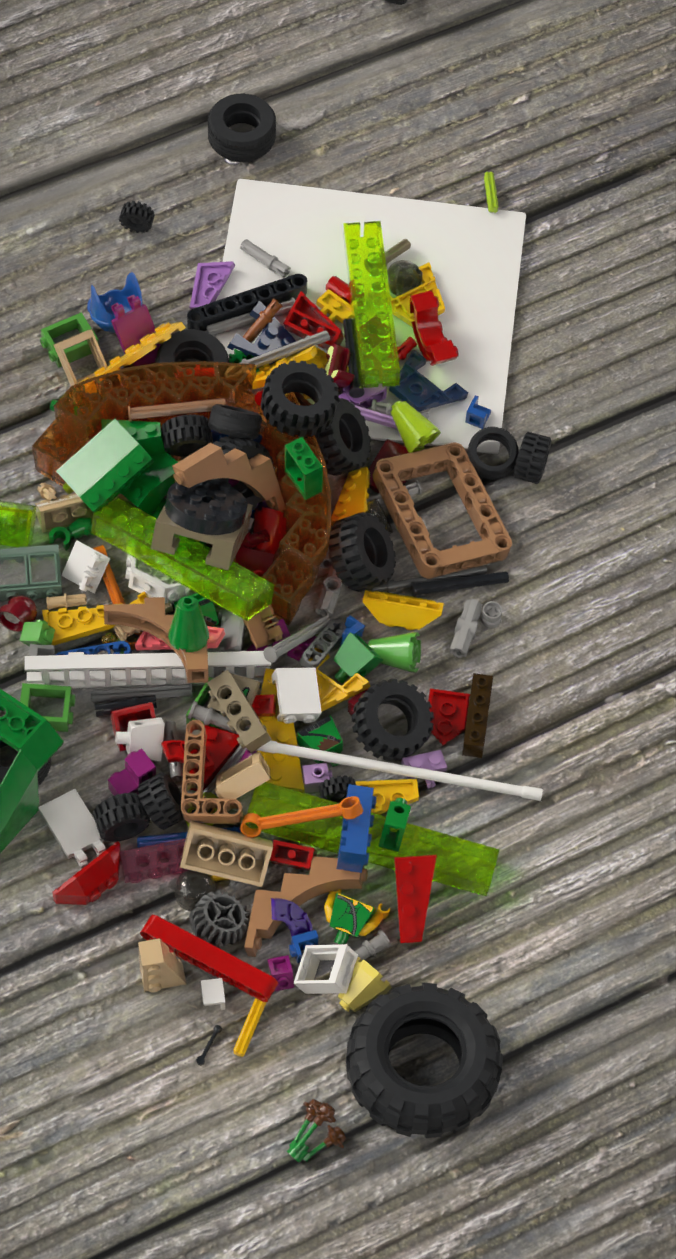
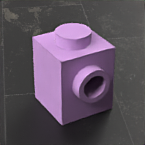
[302,763,333,793]

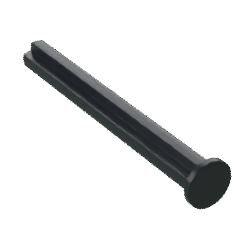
[343,318,365,398]
[411,571,509,597]

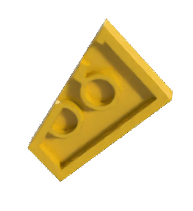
[355,779,419,816]

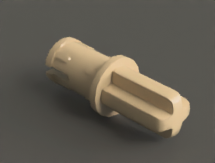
[37,483,57,501]
[46,593,87,610]

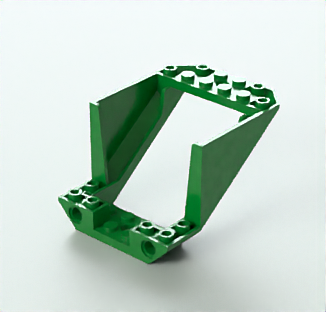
[0,689,64,853]

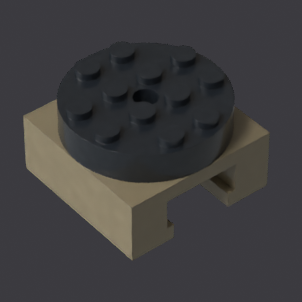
[151,479,253,570]

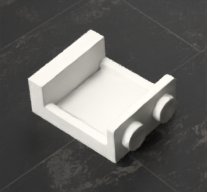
[271,668,322,724]

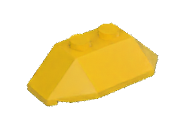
[363,590,444,630]

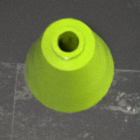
[390,400,441,453]

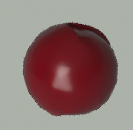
[0,595,37,632]

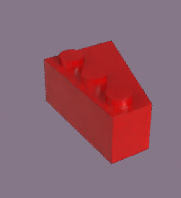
[189,725,240,791]

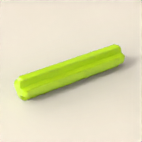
[484,172,499,213]

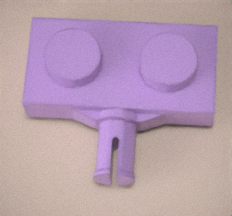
[401,750,447,788]

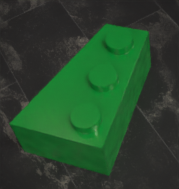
[101,419,166,455]

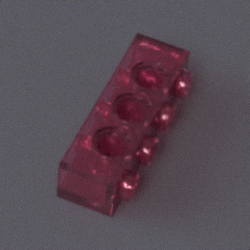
[120,838,189,883]

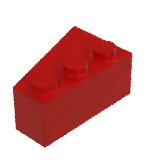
[283,291,344,350]

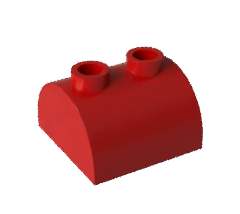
[111,702,156,752]

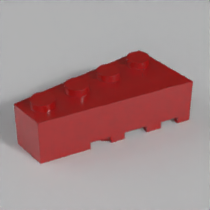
[394,855,437,943]

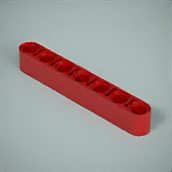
[140,915,279,1002]

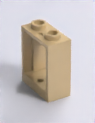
[54,329,108,387]
[215,751,270,799]

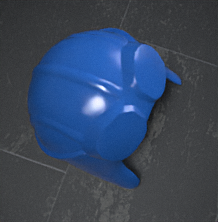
[87,272,143,334]

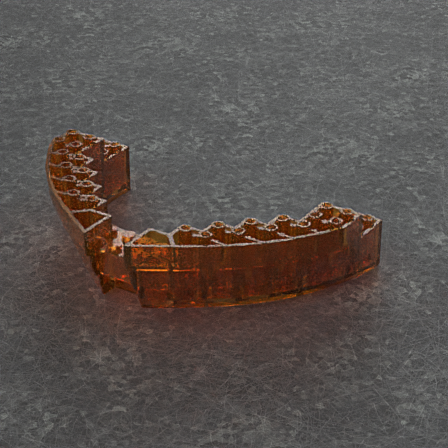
[32,361,331,626]

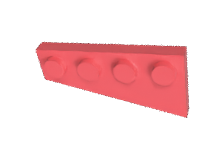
[135,626,225,651]

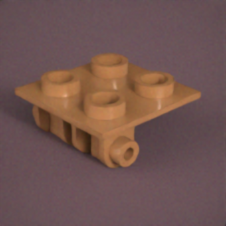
[241,602,283,649]

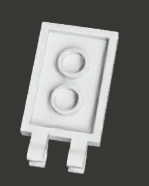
[38,789,106,868]

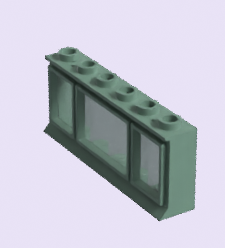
[0,544,62,601]

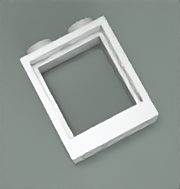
[294,944,358,994]

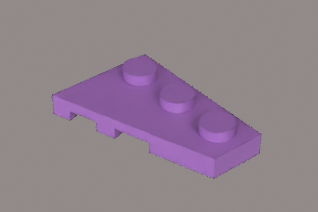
[190,261,235,309]

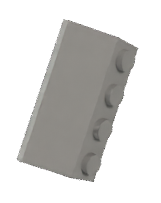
[217,576,250,652]

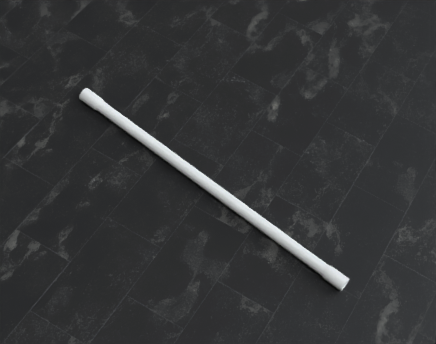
[257,740,543,801]

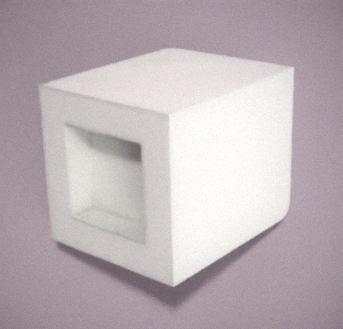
[201,978,225,1010]

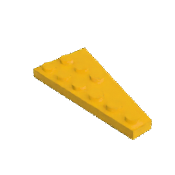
[76,322,186,395]

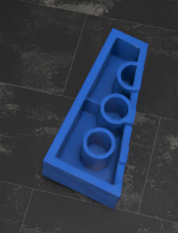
[336,784,377,873]

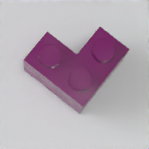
[108,748,156,796]

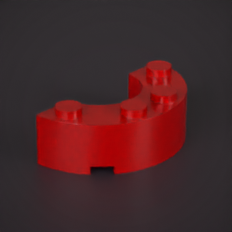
[410,290,459,366]

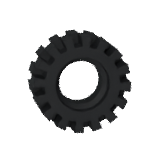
[119,201,155,233]
[319,775,356,806]

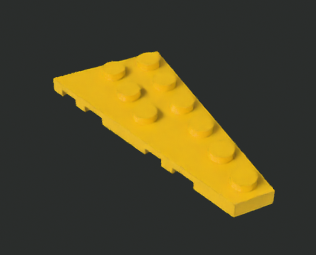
[256,668,305,793]

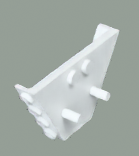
[125,523,235,604]

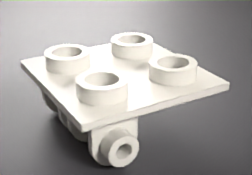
[61,540,110,594]

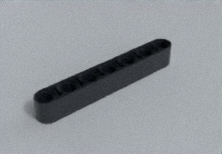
[187,274,308,331]

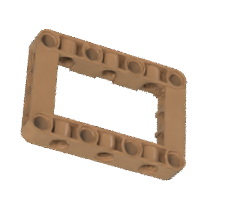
[373,442,512,579]

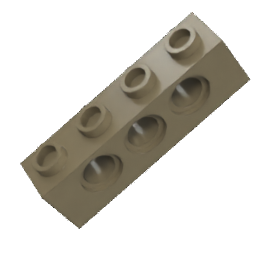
[207,670,272,753]

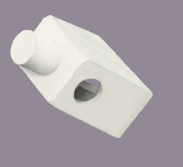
[115,718,165,761]

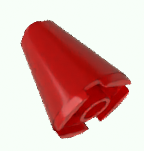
[252,508,293,554]

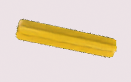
[233,998,266,1057]

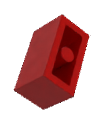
[270,840,318,871]

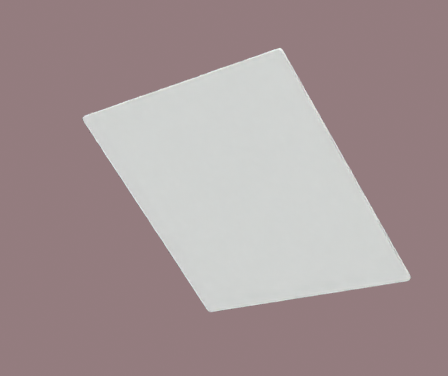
[195,179,526,454]

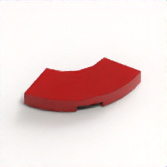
[161,740,214,773]

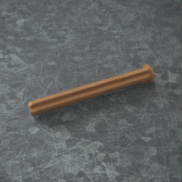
[128,398,226,422]

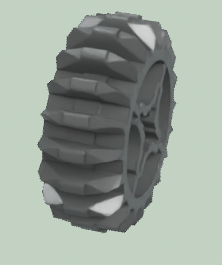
[193,890,250,946]

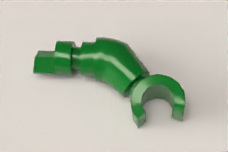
[49,517,117,550]

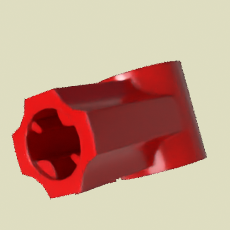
[326,276,364,307]

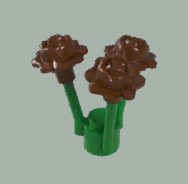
[287,1099,346,1163]

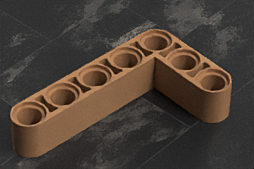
[181,720,244,824]

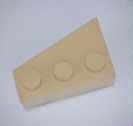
[138,938,186,992]

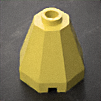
[338,957,392,1012]

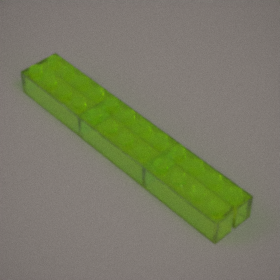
[245,782,500,896]

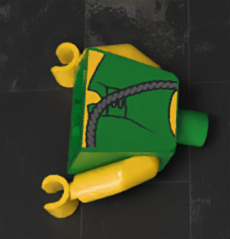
[324,890,391,945]

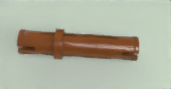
[243,298,283,343]

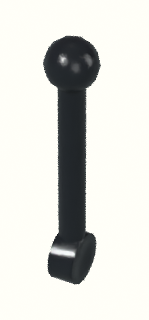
[196,1025,222,1066]

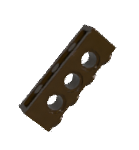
[462,673,493,758]

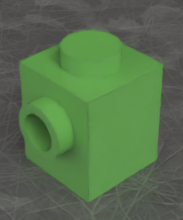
[20,620,55,647]

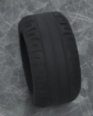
[208,404,262,439]
[467,427,519,480]

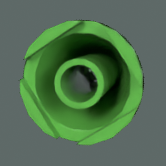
[368,632,421,673]

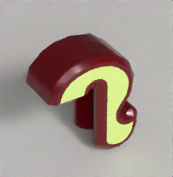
[324,343,355,389]

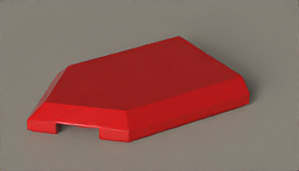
[428,688,470,746]

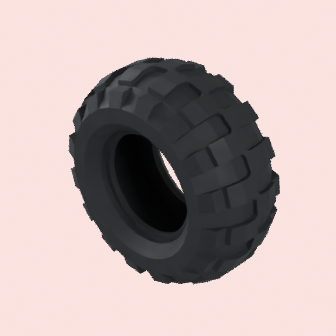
[346,983,503,1138]

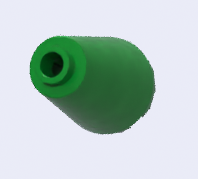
[168,596,209,652]

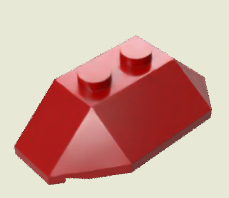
[53,841,121,905]

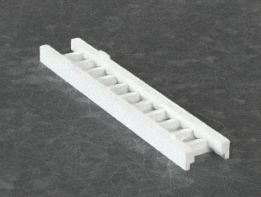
[25,651,271,688]

